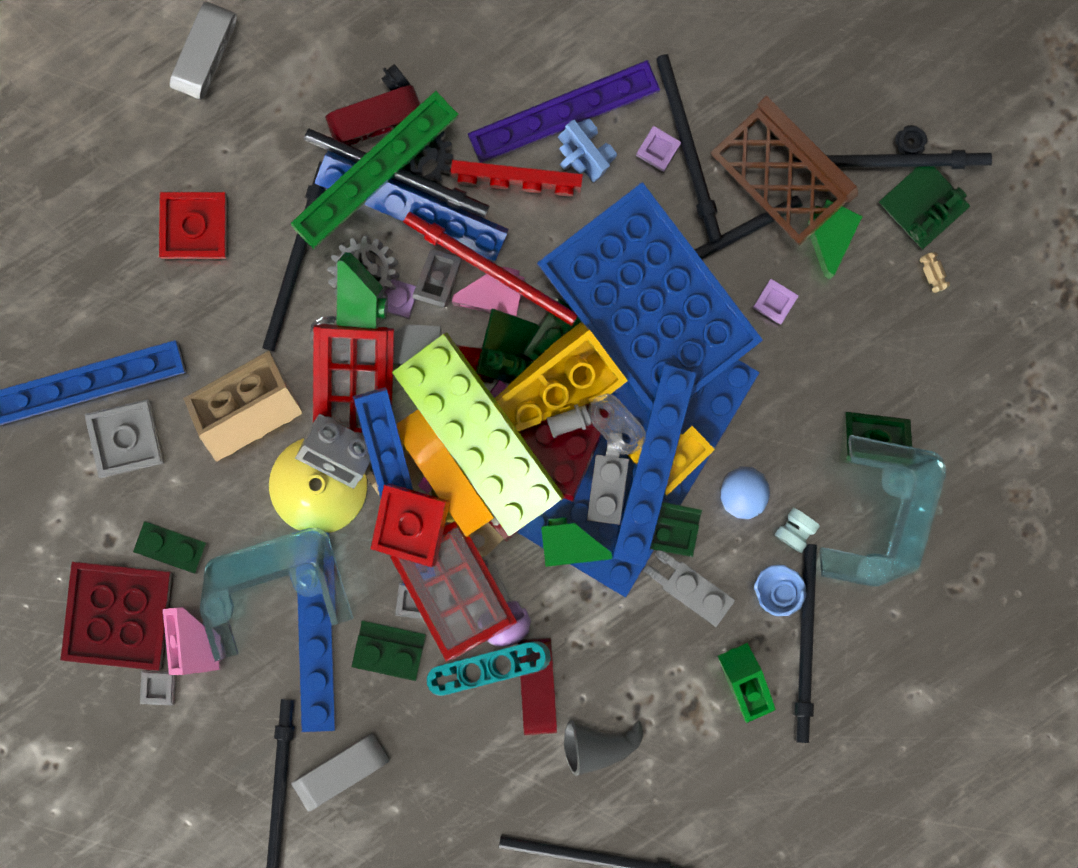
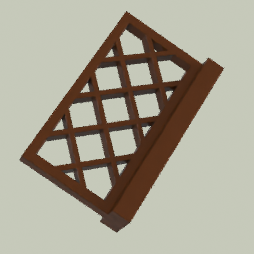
[710,96,859,246]

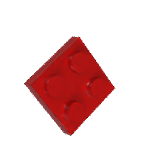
[159,192,227,259]
[370,484,450,567]

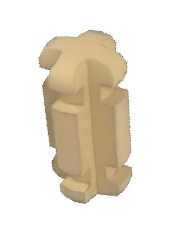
[920,252,950,293]

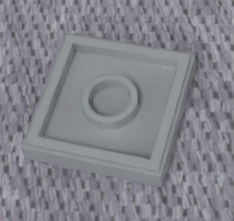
[84,399,165,478]

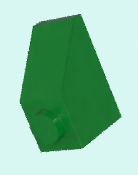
[808,199,863,279]
[337,252,388,329]
[541,517,612,567]
[717,643,776,723]

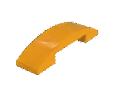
[396,409,494,537]

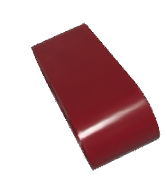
[325,85,420,146]
[518,637,557,736]

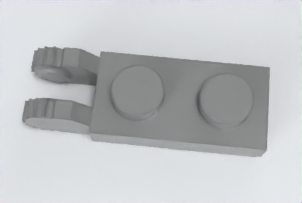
[643,550,735,627]

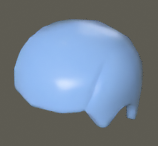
[720,466,770,519]
[754,565,807,616]

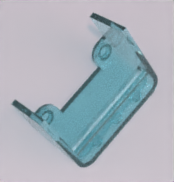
[819,435,946,586]
[200,528,353,661]

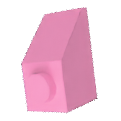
[452,267,525,317]
[163,607,221,675]

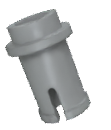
[547,404,591,438]

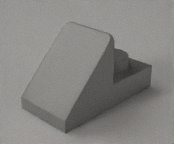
[412,249,462,308]

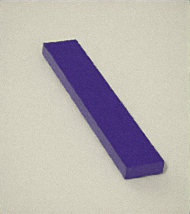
[468,60,660,163]

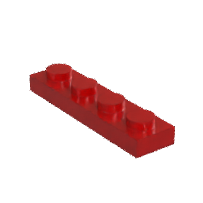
[451,160,583,196]

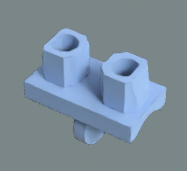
[558,119,617,183]

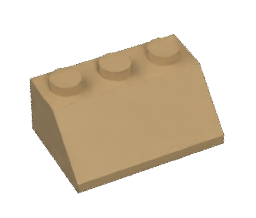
[184,351,303,462]

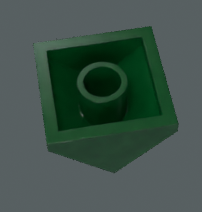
[839,412,914,470]

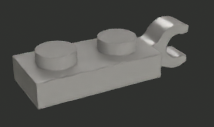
[587,433,629,525]

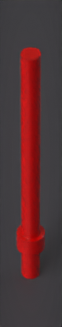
[403,212,578,326]

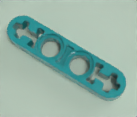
[427,641,551,696]

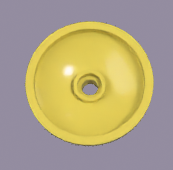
[269,438,368,533]

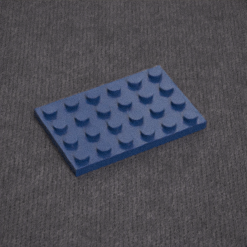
[537,182,763,412]

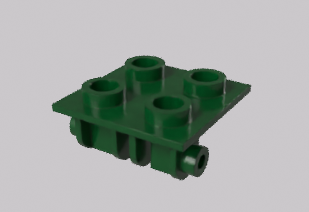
[879,167,971,250]
[476,309,538,384]

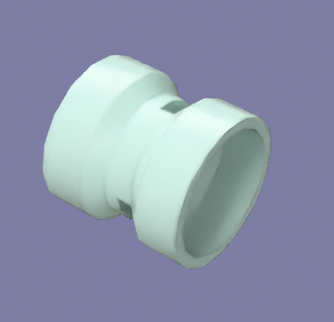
[774,507,820,553]

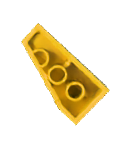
[494,322,628,431]

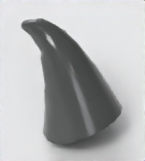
[564,720,643,776]

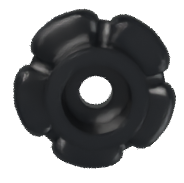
[381,64,410,91]
[895,125,928,154]

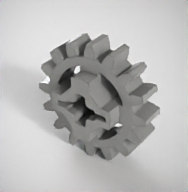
[327,236,400,299]

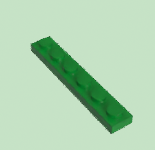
[291,91,459,249]

